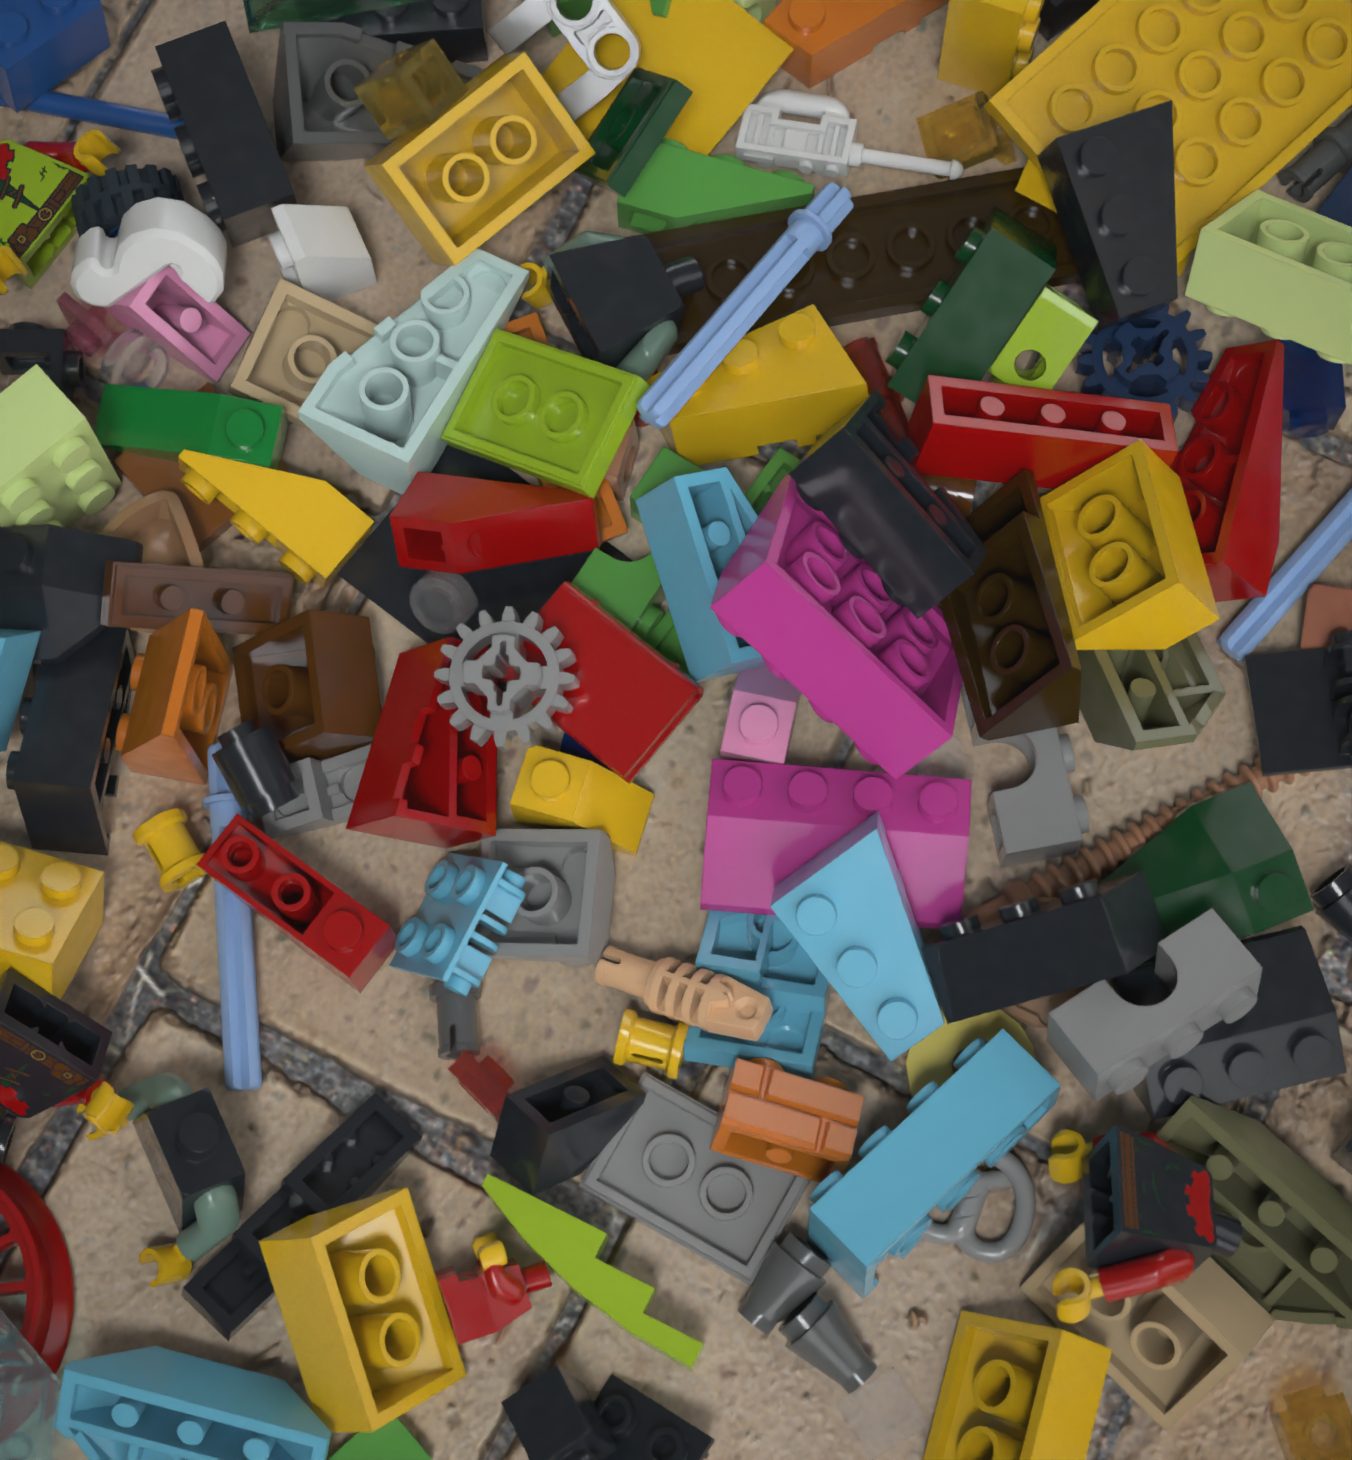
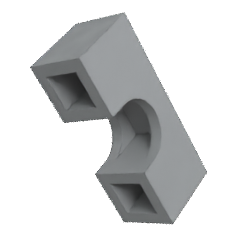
[961,682,1089,868]
[1047,908,1263,1102]

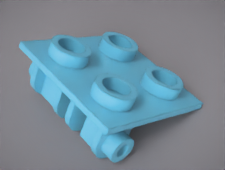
[389,852,526,997]

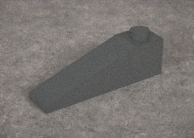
[273,22,484,161]

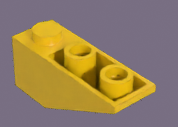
[178,449,375,588]

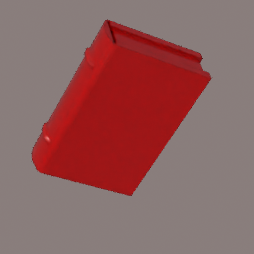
[499,581,704,785]

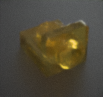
[916,91,1017,180]

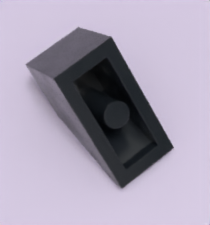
[490,1055,646,1195]

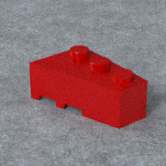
[346,637,498,849]

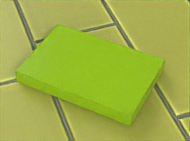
[440,328,650,499]

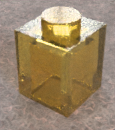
[354,38,468,140]

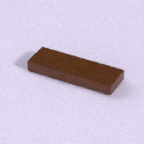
[100,560,294,635]

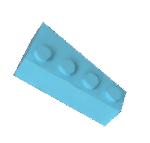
[808,1029,1061,1300]

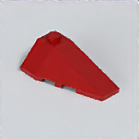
[1170,339,1284,602]

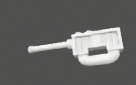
[735,89,964,180]

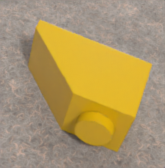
[510,745,655,857]

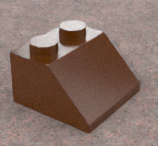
[232,609,382,764]

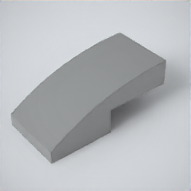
[262,744,371,838]

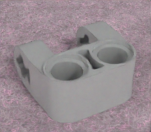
[488,0,642,121]

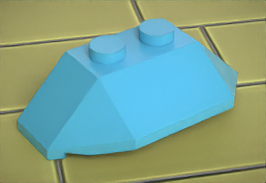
[55,1346,332,1460]

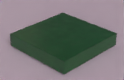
[574,67,693,198]

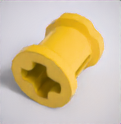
[132,808,207,893]
[613,1009,690,1080]

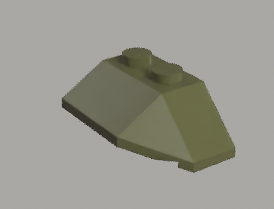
[1077,632,1226,751]
[1156,1095,1352,1329]

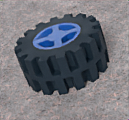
[71,164,185,238]

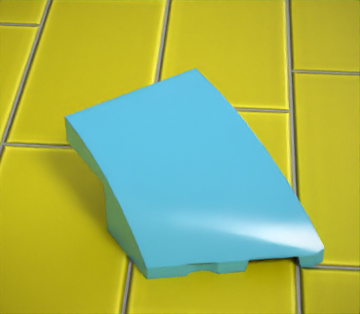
[683,910,832,1079]

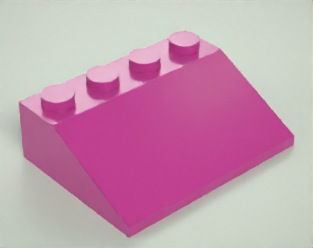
[710,470,963,780]

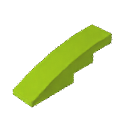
[482,1173,704,1372]

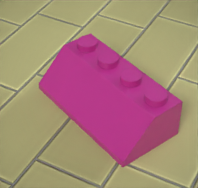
[700,759,972,929]

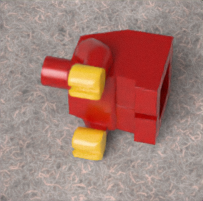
[434,1231,552,1345]

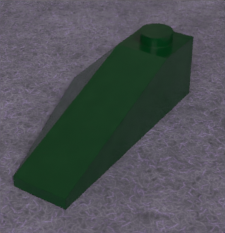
[1099,781,1314,980]

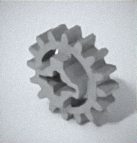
[434,606,580,752]

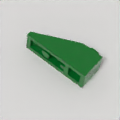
[94,384,289,470]

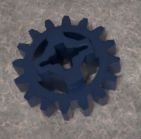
[1074,304,1213,423]

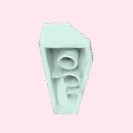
[298,248,530,495]

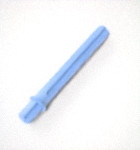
[636,182,853,429]
[1217,488,1352,662]
[202,743,262,1092]

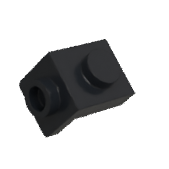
[0,322,85,404]

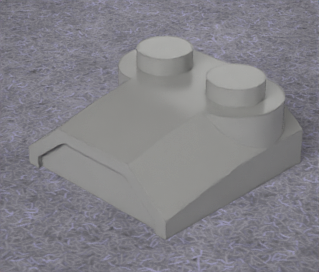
[470,829,615,968]

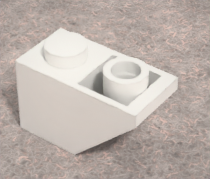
[268,204,377,302]

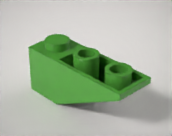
[617,138,815,234]

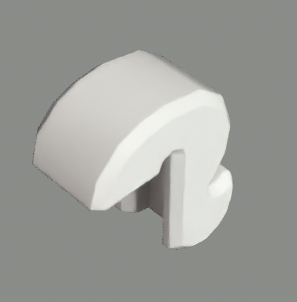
[70,197,227,308]

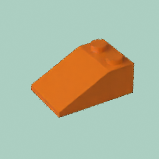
[115,608,234,785]

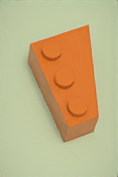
[764,0,949,89]

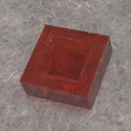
[448,1050,515,1124]

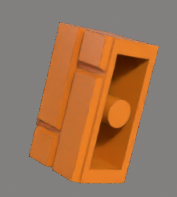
[709,1058,864,1183]

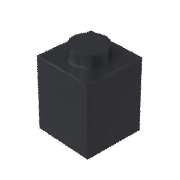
[501,1364,618,1460]

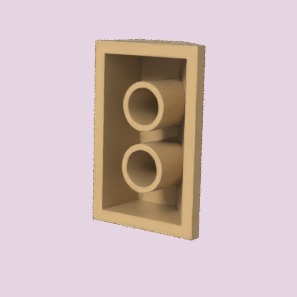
[1019,1220,1275,1432]

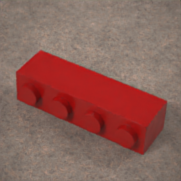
[907,375,1178,489]

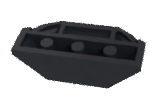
[0,524,143,664]

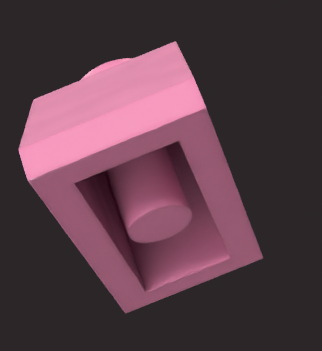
[103,265,251,382]
[720,666,801,765]

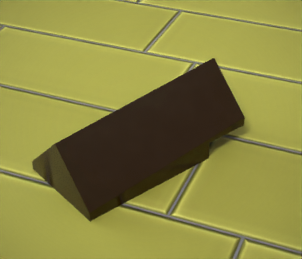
[940,469,1082,741]

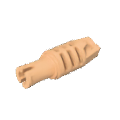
[595,945,773,1041]

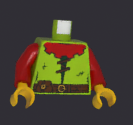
[0,129,120,296]

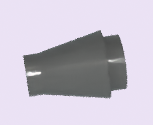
[737,1231,832,1335]
[778,1292,877,1394]

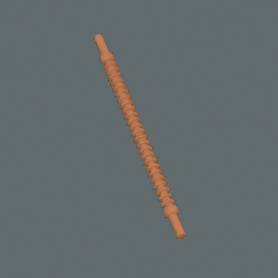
[961,756,1310,923]

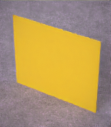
[542,0,794,156]

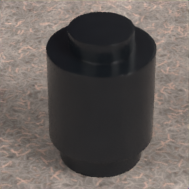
[212,719,300,820]

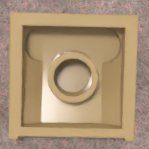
[227,278,378,431]

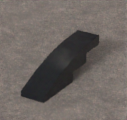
[181,1092,422,1341]

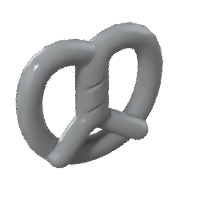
[920,1152,1036,1263]

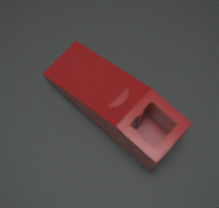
[390,471,602,574]
[196,814,397,993]

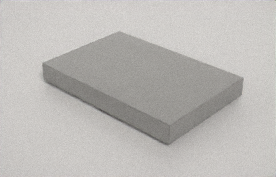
[579,1071,811,1287]

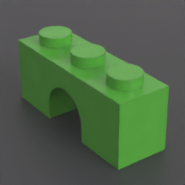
[572,446,705,641]

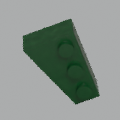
[885,206,1057,404]

